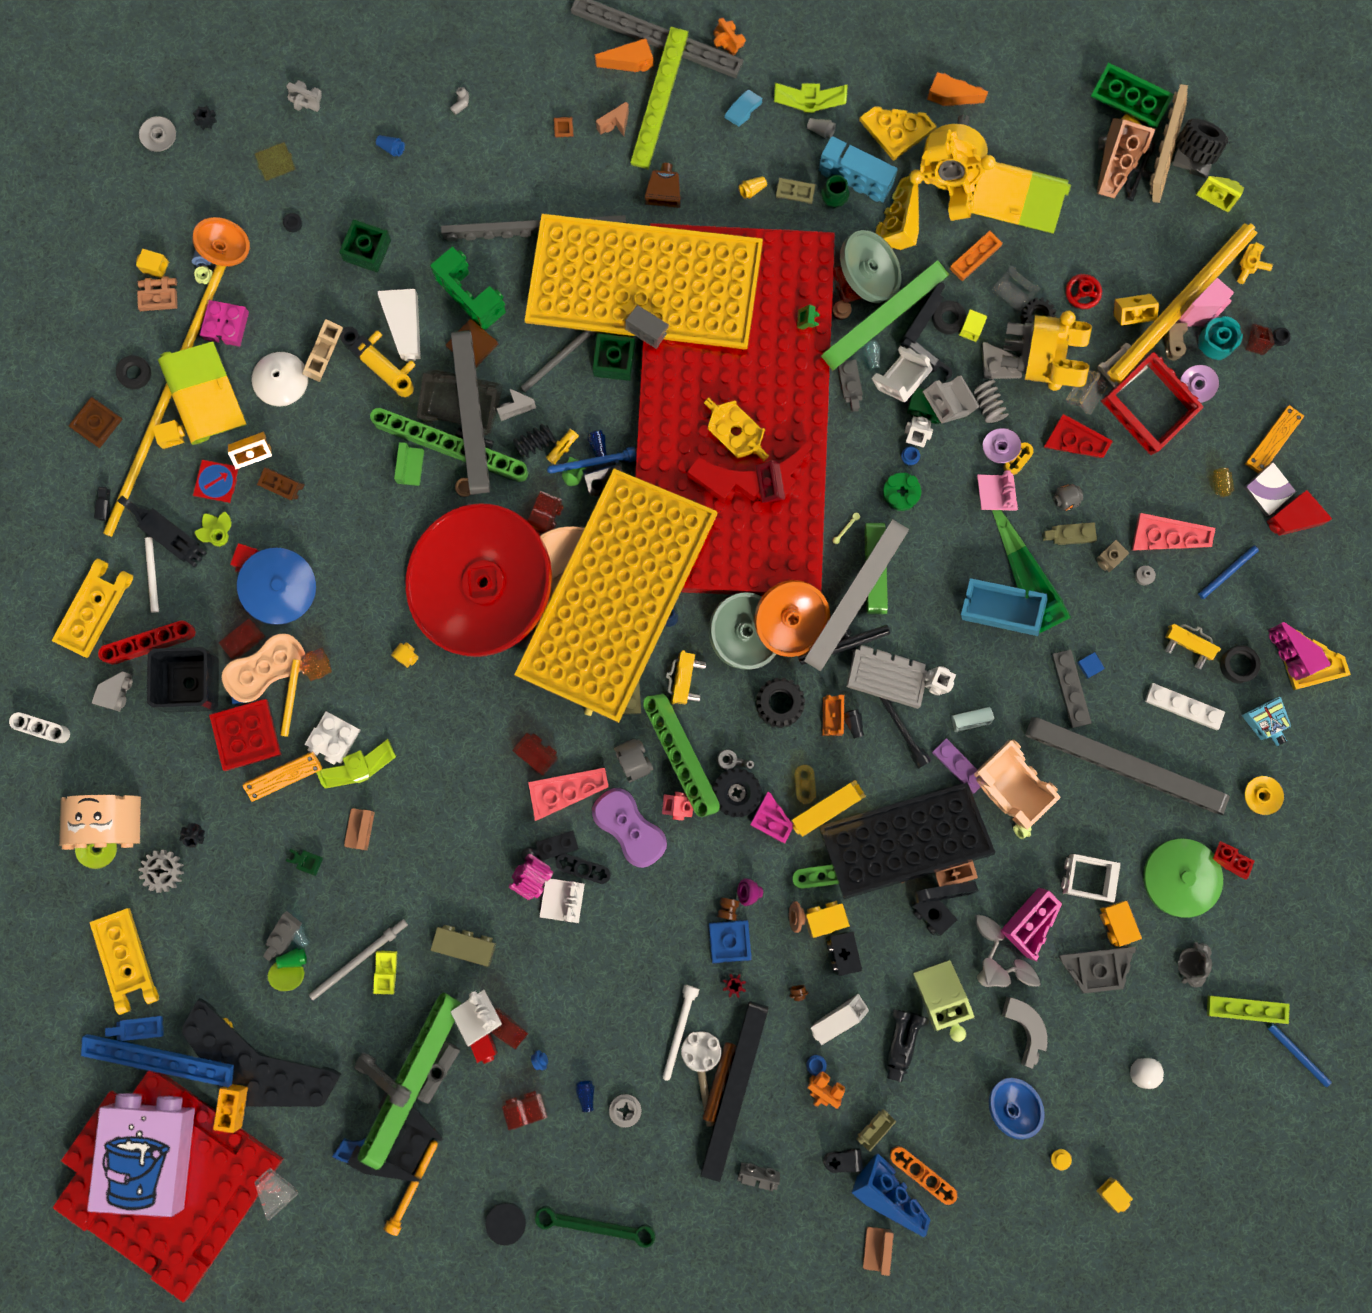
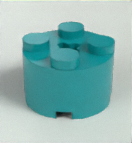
[1198,316,1243,360]

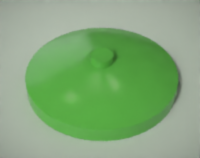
[1143,839,1223,918]

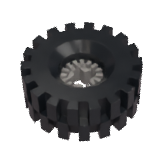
[713,768,762,818]

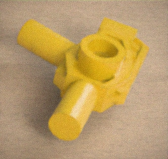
[1237,242,1273,284]

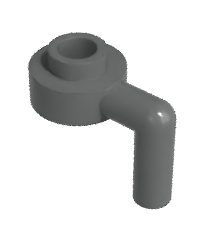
[716,750,754,769]

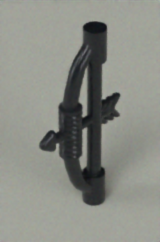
[1125,142,1155,201]

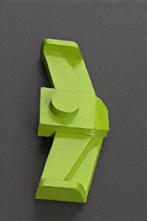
[774,83,848,113]
[316,739,396,788]

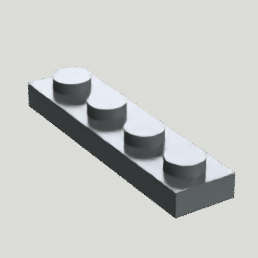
[1051,650,1092,728]

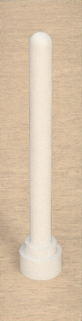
[663,985,699,1081]

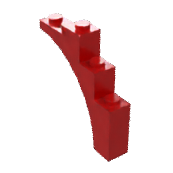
[687,442,812,503]

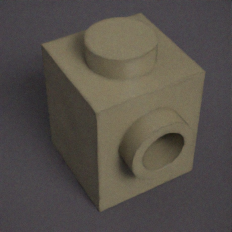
[1096,540,1129,572]

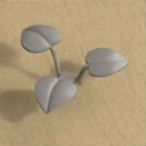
[974,915,1041,987]

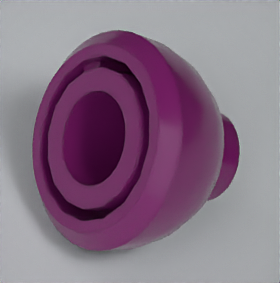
[737,878,763,906]

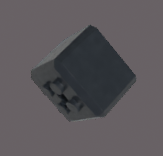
[147,647,219,713]

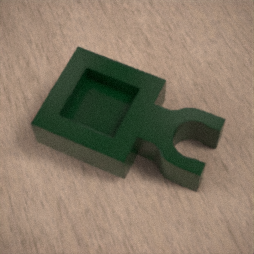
[285,849,323,876]

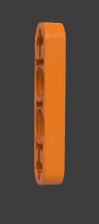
[890,1146,957,1205]

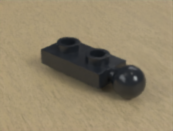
[521,830,579,862]

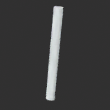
[145,537,159,613]

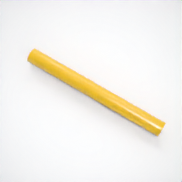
[281,659,300,736]

